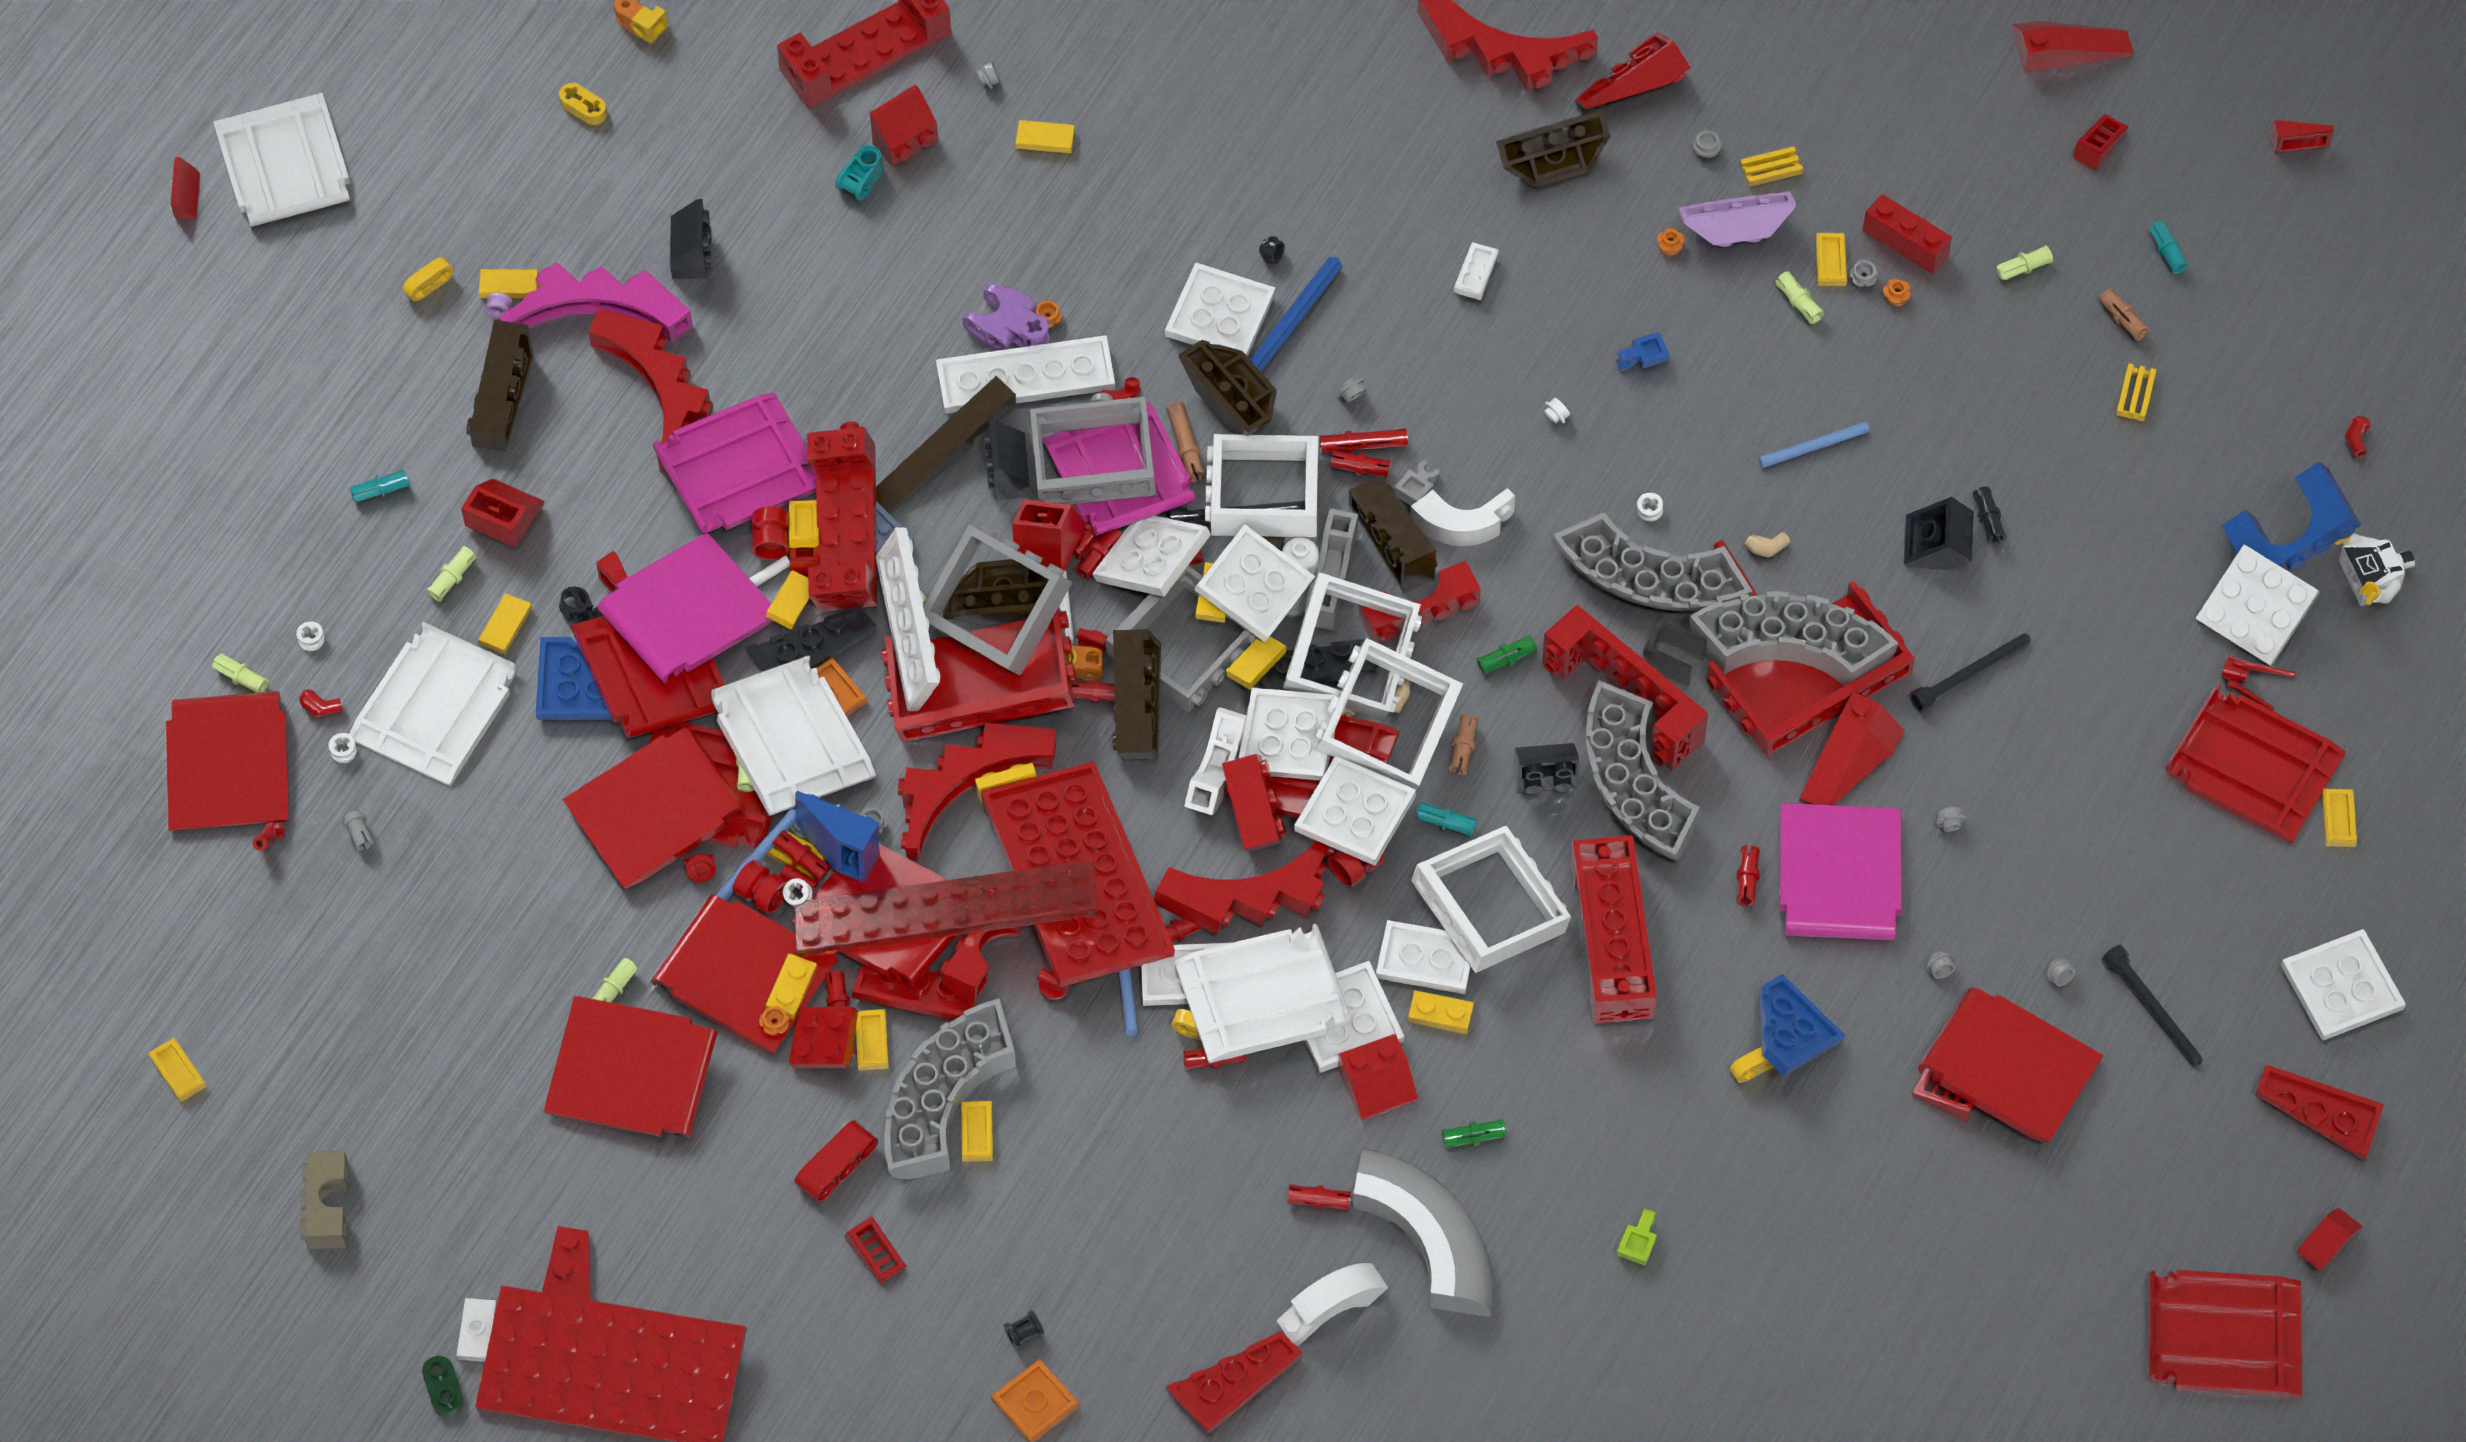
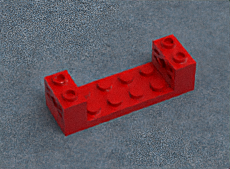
[777,0,951,109]
[807,427,877,612]
[1542,604,1708,771]
[1571,835,1657,1024]

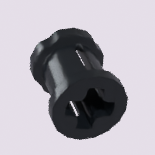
[1003,1310,1044,1349]

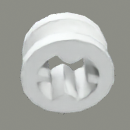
[1637,493,1663,521]
[297,622,324,651]
[329,733,357,763]
[783,878,813,908]

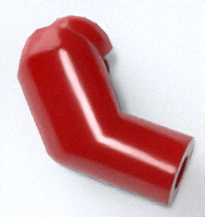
[1101,377,1141,400]
[2344,416,2371,458]
[299,689,343,717]
[253,821,285,851]

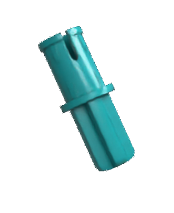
[2149,221,2189,274]
[350,469,410,502]
[1416,802,1477,837]

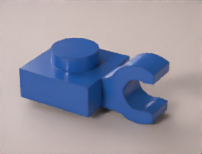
[1616,332,1670,371]

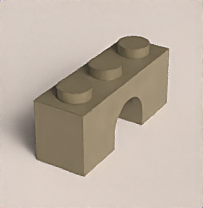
[300,1150,349,1249]

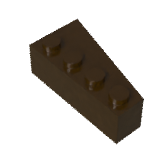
[466,319,534,452]
[1349,476,1437,594]
[1112,629,1161,760]

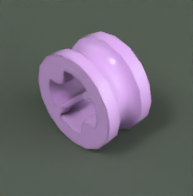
[485,293,513,319]

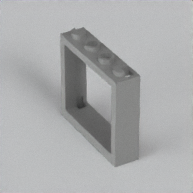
[1030,397,1156,505]
[923,524,1072,675]
[1106,566,1258,713]

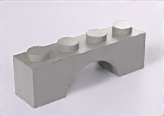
[1305,509,1358,631]

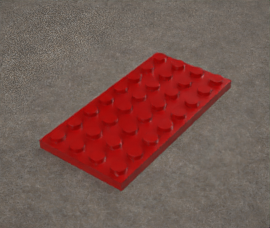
[981,761,1175,987]
[475,1285,747,1442]

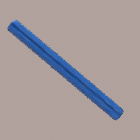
[1250,256,1343,372]

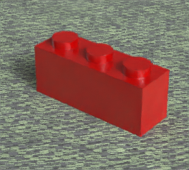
[1863,193,1952,274]
[1222,754,1286,852]

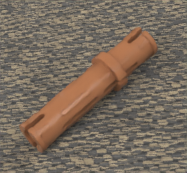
[1166,402,1206,483]

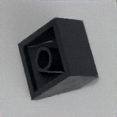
[1904,497,1974,570]

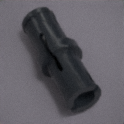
[1973,486,2006,544]

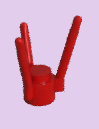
[2222,656,2296,711]

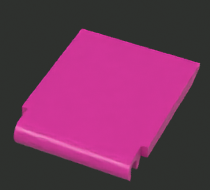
[652,392,816,533]
[1042,402,1195,536]
[597,533,773,684]
[1780,803,1902,941]

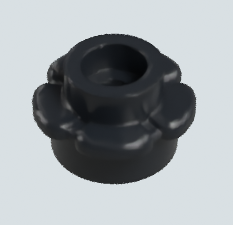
[1259,236,1285,263]

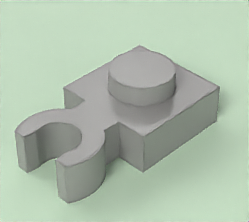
[1393,460,1440,505]

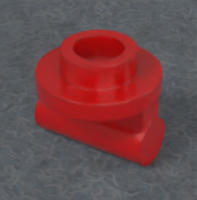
[1076,628,1108,653]
[684,853,716,882]
[1037,968,1069,1000]

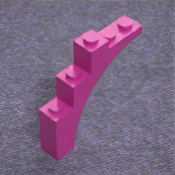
[499,261,693,343]

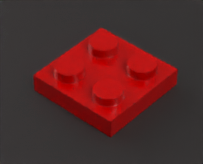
[789,1006,859,1069]

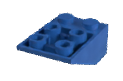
[795,791,880,882]

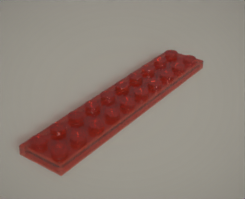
[795,860,1098,958]

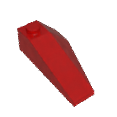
[2011,20,2134,73]
[1575,32,1691,109]
[1799,691,1905,806]

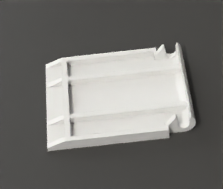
[213,93,350,227]
[349,622,517,786]
[711,656,876,816]
[1174,924,1351,1063]

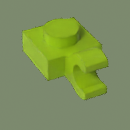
[1617,1208,1657,1266]

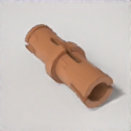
[2099,288,2150,341]
[1448,714,1479,775]

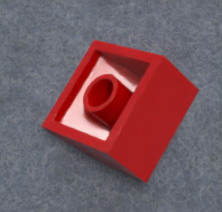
[870,84,938,167]
[1338,1033,1418,1121]

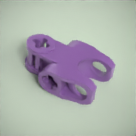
[962,284,1050,351]

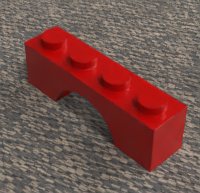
[1359,560,1481,643]
[940,884,1030,1002]

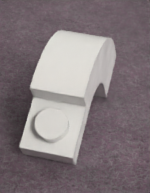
[1410,488,1515,546]
[1184,707,1248,815]
[1277,1263,1388,1345]

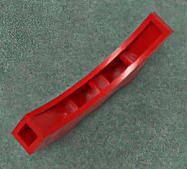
[1417,0,1598,92]
[588,308,713,471]
[898,722,1057,862]
[1153,841,1336,935]

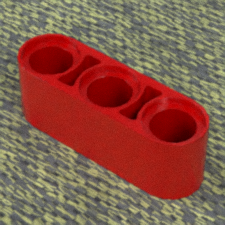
[794,1120,878,1202]

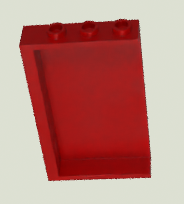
[1705,580,1915,756]
[882,607,1076,743]

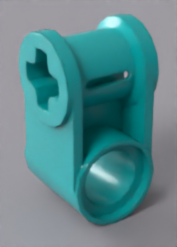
[835,145,883,201]

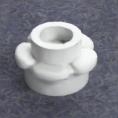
[1544,398,1570,424]

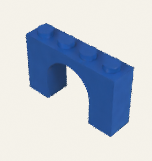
[2221,461,2361,572]

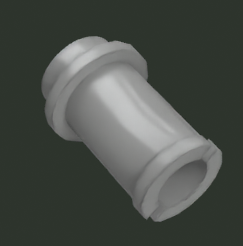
[343,811,375,851]

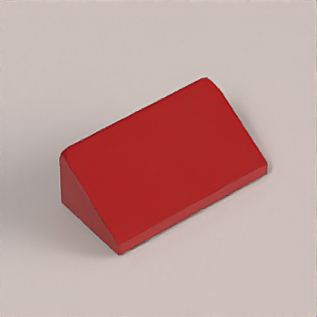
[170,157,200,220]

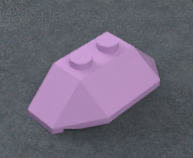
[1678,191,1796,247]

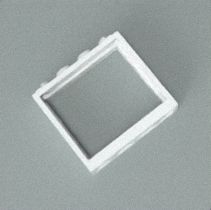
[1205,434,1318,537]
[1283,572,1422,720]
[1315,638,1463,789]
[1411,826,1571,973]

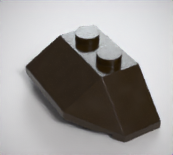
[1496,110,1610,188]
[1179,340,1277,436]
[943,559,1049,625]

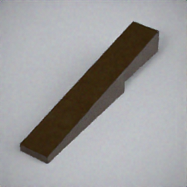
[876,376,1016,514]

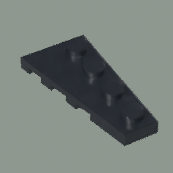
[746,605,877,671]
[1259,638,1380,691]

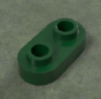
[422,1356,464,1417]

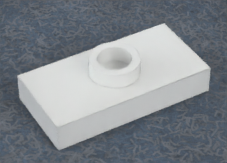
[1454,242,1499,300]
[456,1298,497,1362]

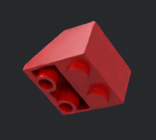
[461,478,544,548]
[1012,499,1086,571]

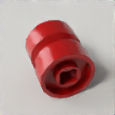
[752,506,790,560]
[1327,850,1384,888]
[733,860,788,915]

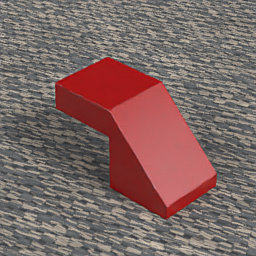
[2296,1207,2363,1271]

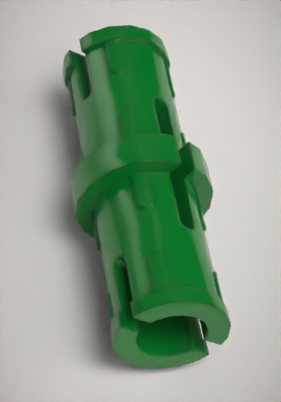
[1476,635,1538,675]
[1442,1119,1506,1149]

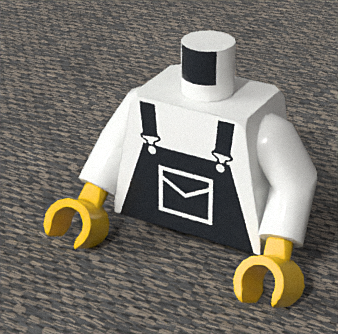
[2335,533,2415,606]

